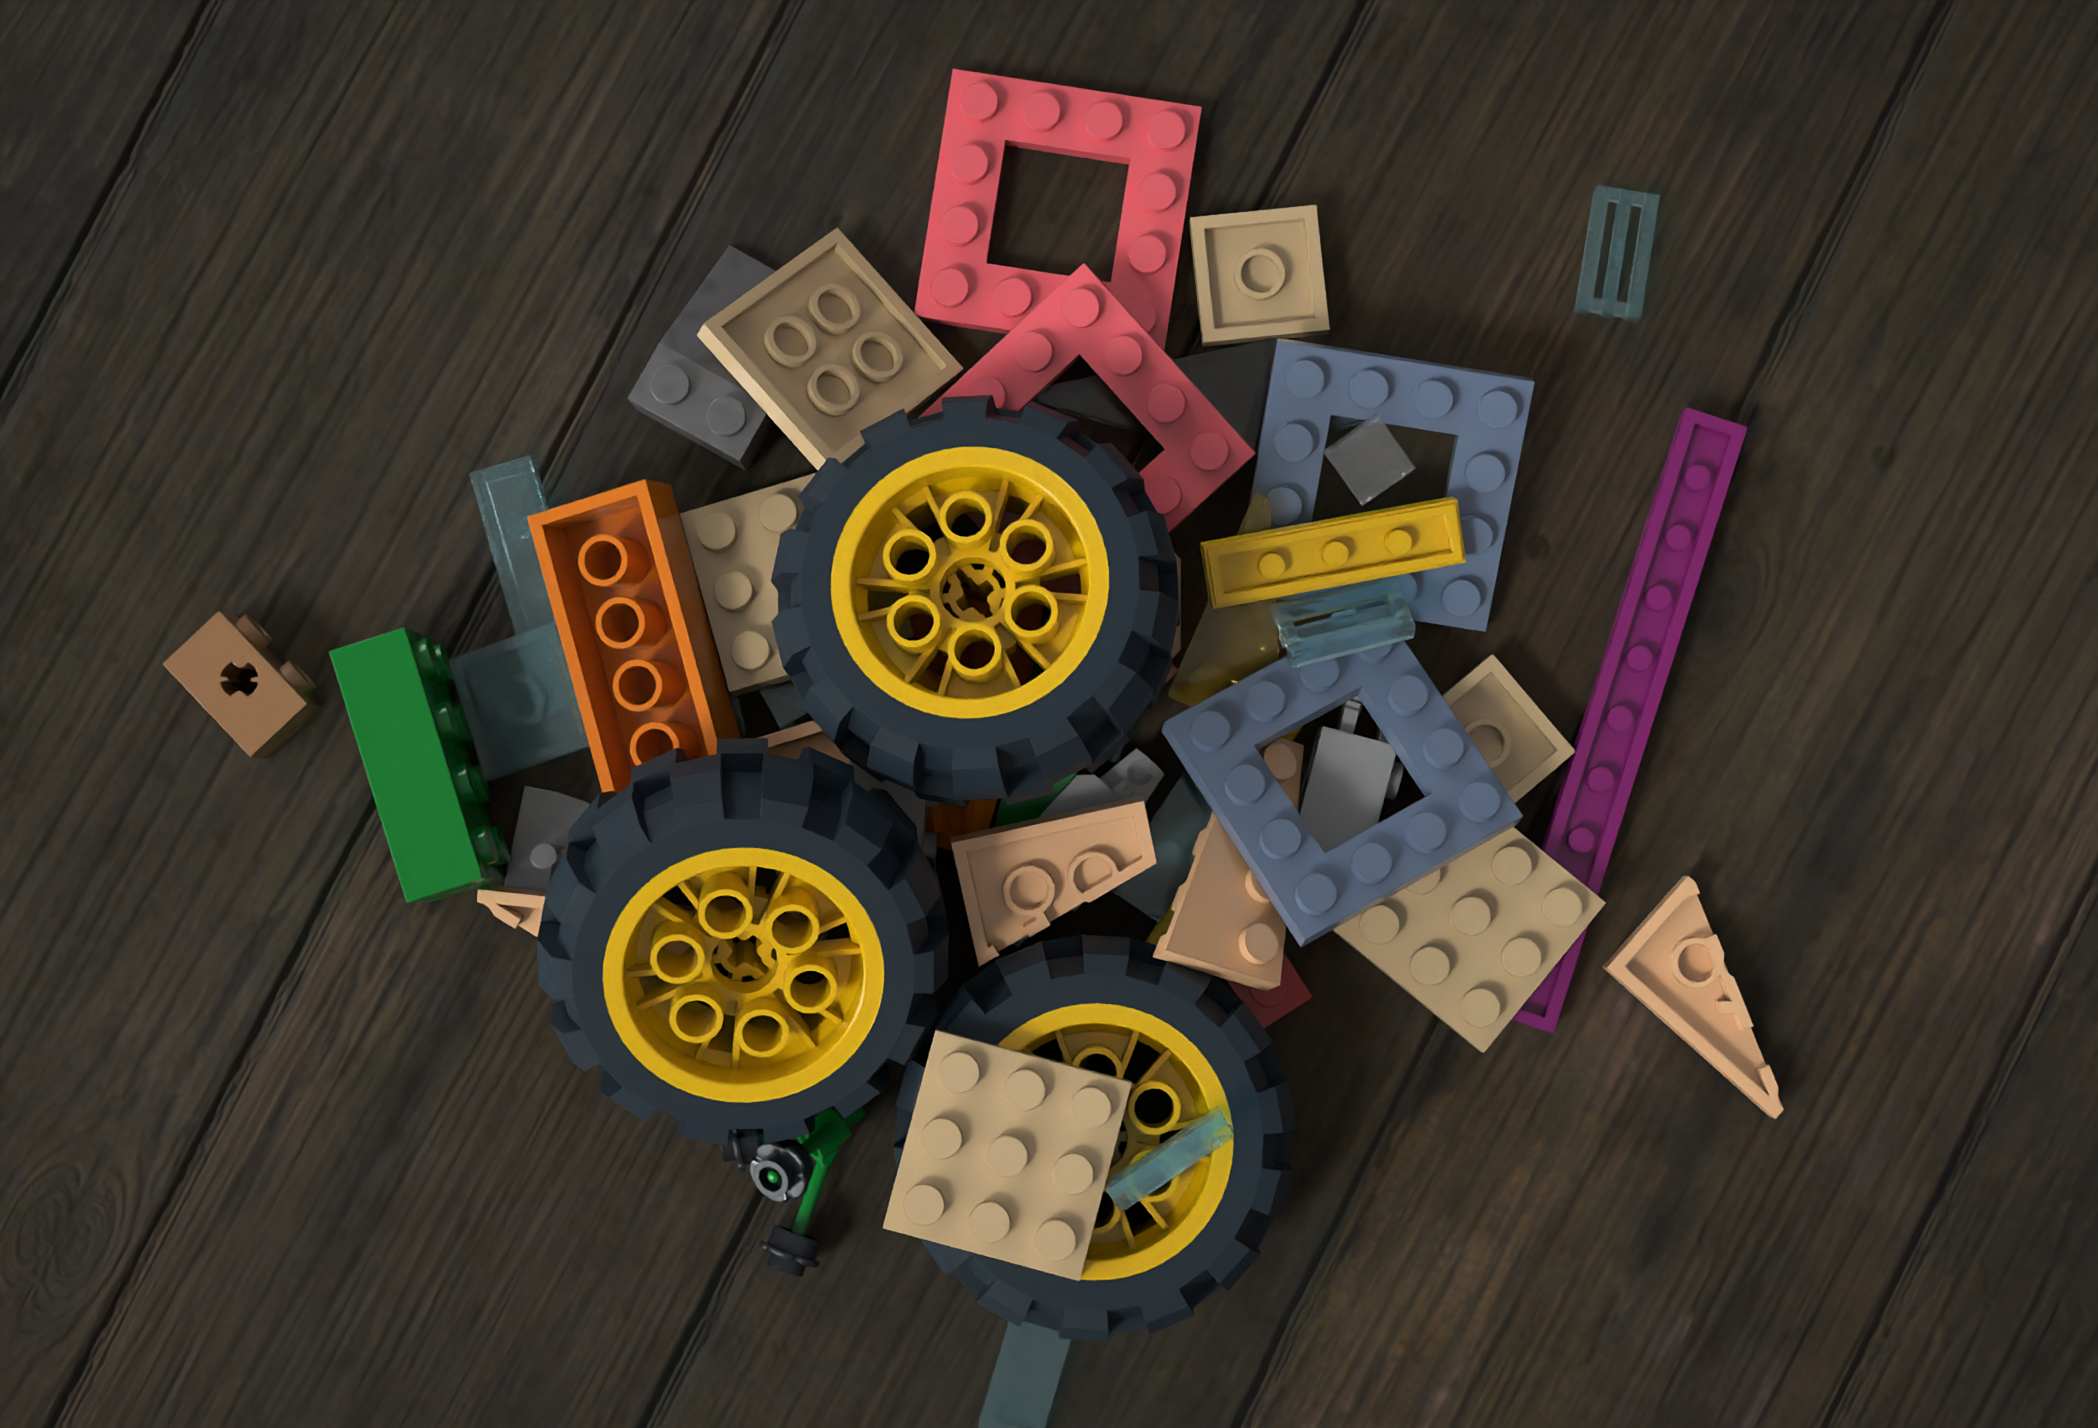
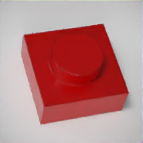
[1225,951,1312,1029]

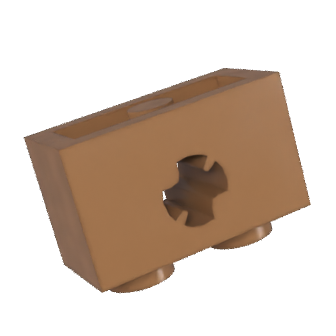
[163,611,322,759]

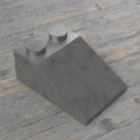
[627,245,776,471]

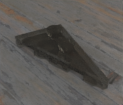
[1037,338,1277,461]

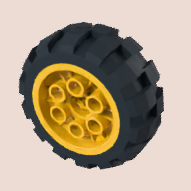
[771,395,1180,807]
[537,738,949,1145]
[893,933,1297,1341]

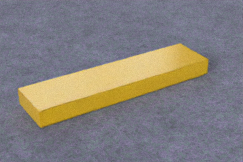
[1200,496,1466,609]

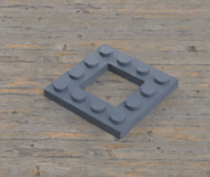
[1243,338,1535,632]
[1162,606,1523,947]

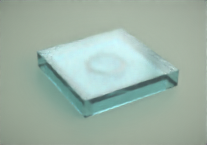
[448,621,590,781]

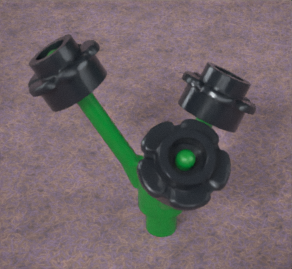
[720,1107,866,1277]

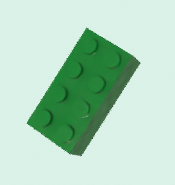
[329,627,510,903]

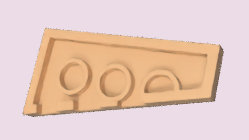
[1153,738,1304,991]

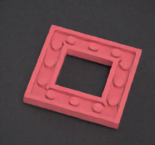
[914,69,1202,350]
[918,263,1257,594]

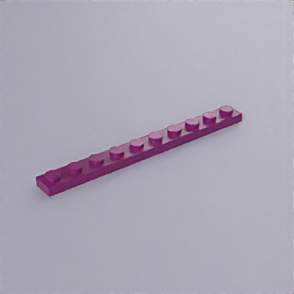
[1511,407,1747,1034]

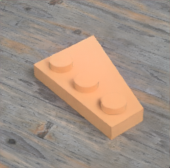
[951,795,1157,967]

